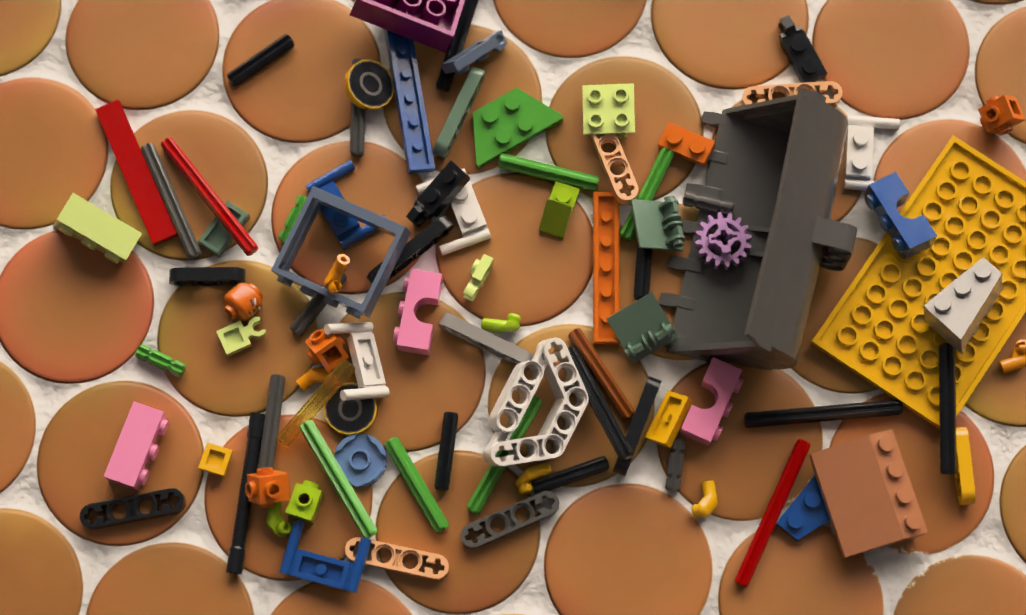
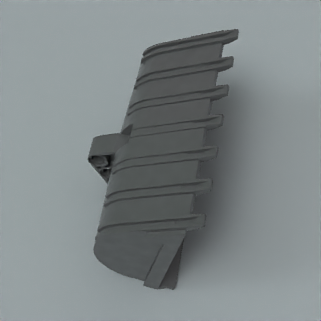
[659,89,857,370]

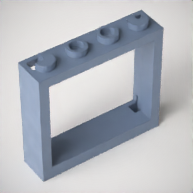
[271,186,411,318]

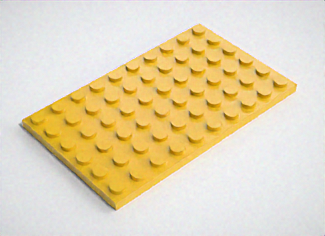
[810,135,1026,430]

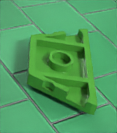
[473,88,563,169]

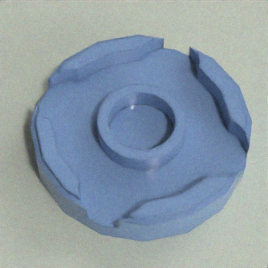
[334,434,387,487]

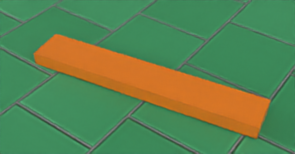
[593,192,620,346]

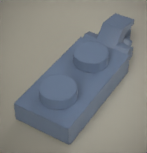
[441,30,508,75]

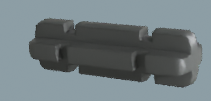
[683,191,734,216]
[665,439,686,492]

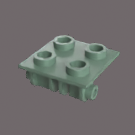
[630,196,686,252]
[606,292,679,364]

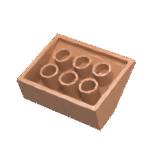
[809,429,928,558]

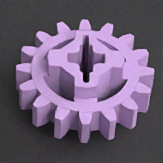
[694,212,752,270]

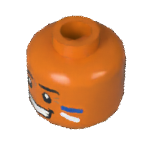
[223,283,263,321]

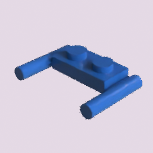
[305,160,386,249]
[279,520,372,593]

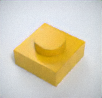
[198,442,234,477]

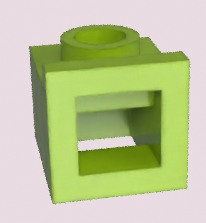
[285,480,324,524]

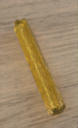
[276,359,355,447]

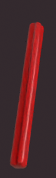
[161,137,258,256]
[734,439,811,588]

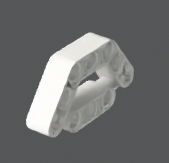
[483,337,589,466]

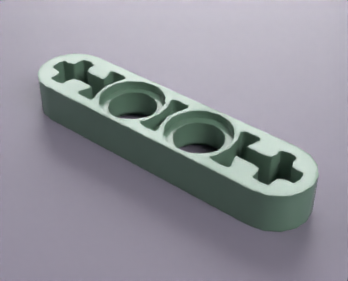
[433,66,486,159]

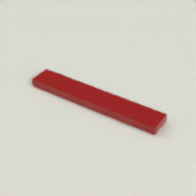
[95,99,178,246]

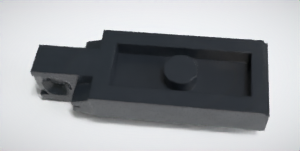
[778,15,827,83]
[406,160,470,227]

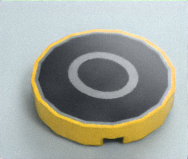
[344,59,394,111]
[324,382,377,436]

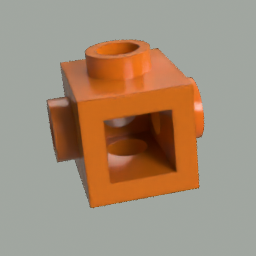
[978,95,1025,135]
[304,327,349,372]
[245,467,290,508]

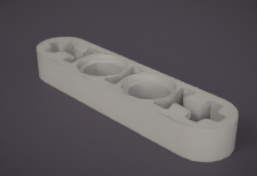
[438,313,534,370]

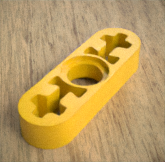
[954,427,976,505]

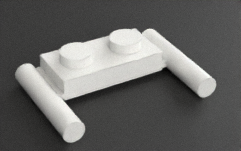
[844,115,900,191]
[416,168,491,256]
[324,322,390,401]

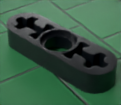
[169,267,246,286]

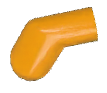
[324,254,350,294]

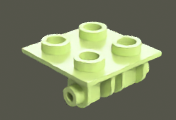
[582,83,635,139]

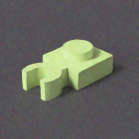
[463,254,494,302]
[216,317,267,357]

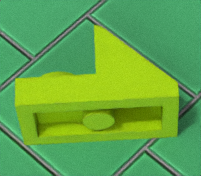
[539,181,580,239]

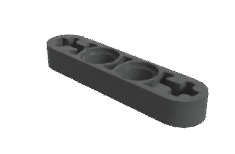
[461,491,559,549]

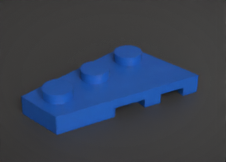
[776,475,830,542]

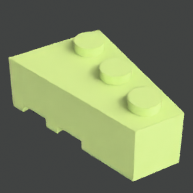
[53,193,142,264]

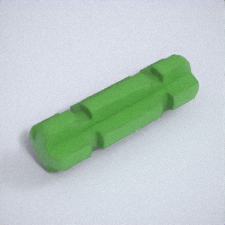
[278,195,307,243]
[135,344,186,377]

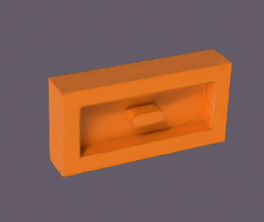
[658,122,716,167]

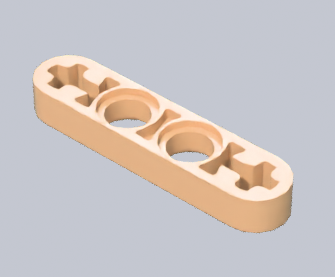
[741,81,842,107]
[590,134,639,205]
[345,537,449,580]

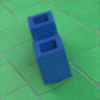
[865,172,937,259]

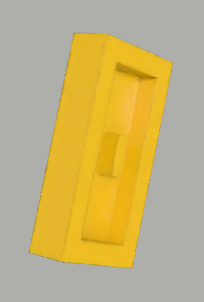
[645,391,693,448]

